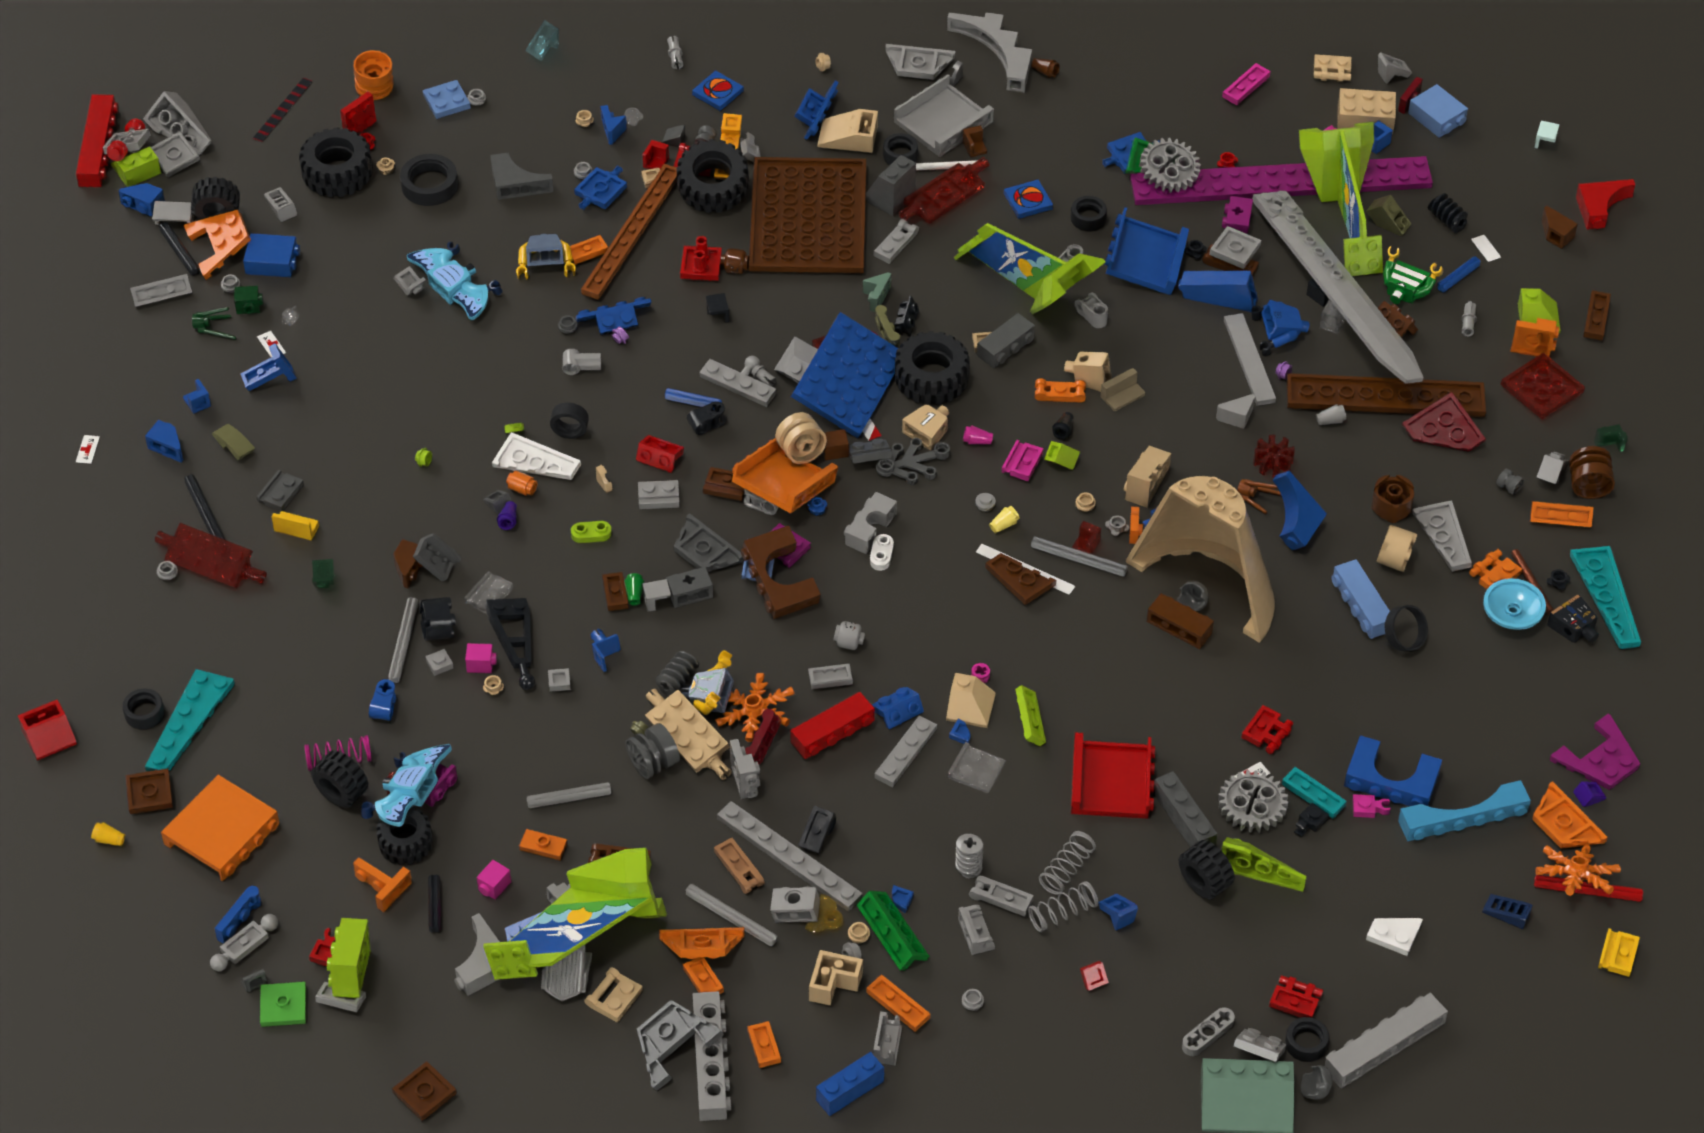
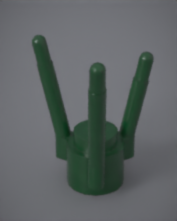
[192,307,236,340]

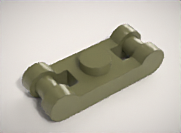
[875,305,900,348]

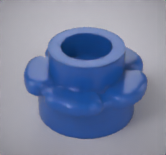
[807,497,827,516]

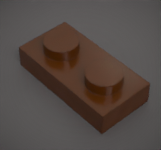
[602,572,629,611]

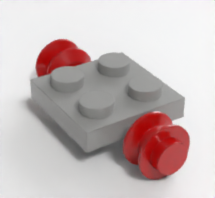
[103,118,151,161]

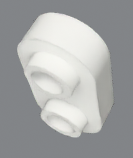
[870,534,894,571]

